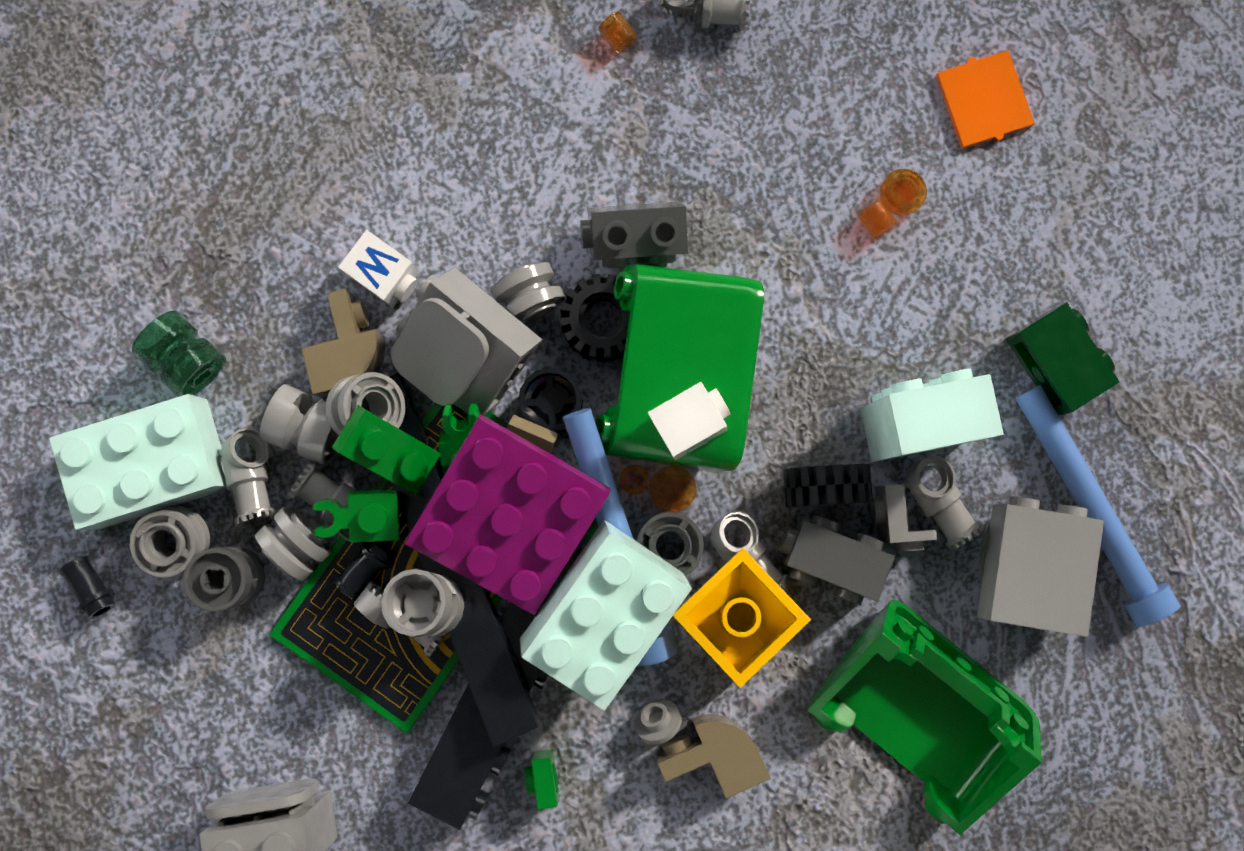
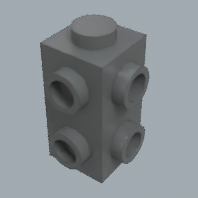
[580,202,688,267]
[778,515,895,606]

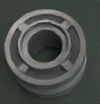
[637,512,704,576]

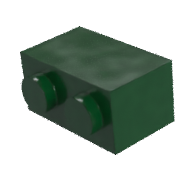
[1005,302,1120,415]

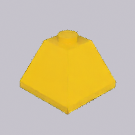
[673,548,811,688]

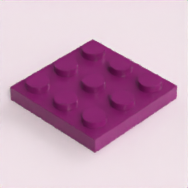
[405,414,610,615]

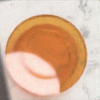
[880,169,927,215]
[649,466,696,512]

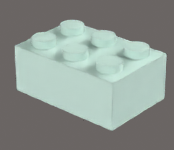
[860,369,1004,462]
[49,394,226,530]
[520,520,692,711]

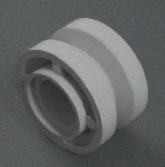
[490,262,565,324]
[326,372,405,435]
[130,506,210,578]
[255,506,332,581]

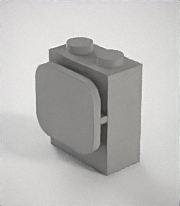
[391,267,543,416]
[977,496,1104,637]
[199,779,338,851]

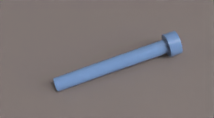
[1015,385,1181,627]
[563,408,679,666]

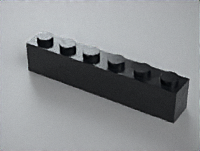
[408,554,578,830]

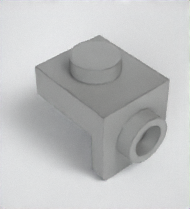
[870,484,937,552]

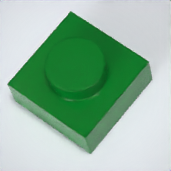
[524,749,560,810]

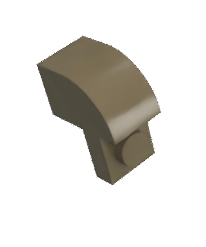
[301,289,386,399]
[656,714,771,799]

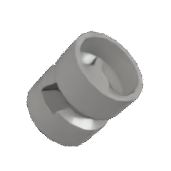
[260,384,339,465]
[381,569,464,638]

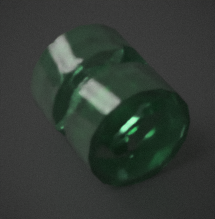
[132,310,226,397]

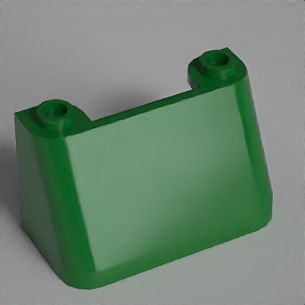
[596,264,764,471]
[807,600,1042,835]

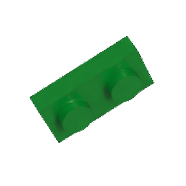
[332,405,441,495]

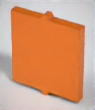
[935,50,1035,149]

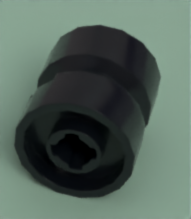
[518,368,583,434]

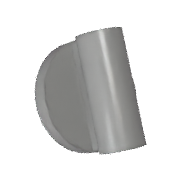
[635,699,689,750]

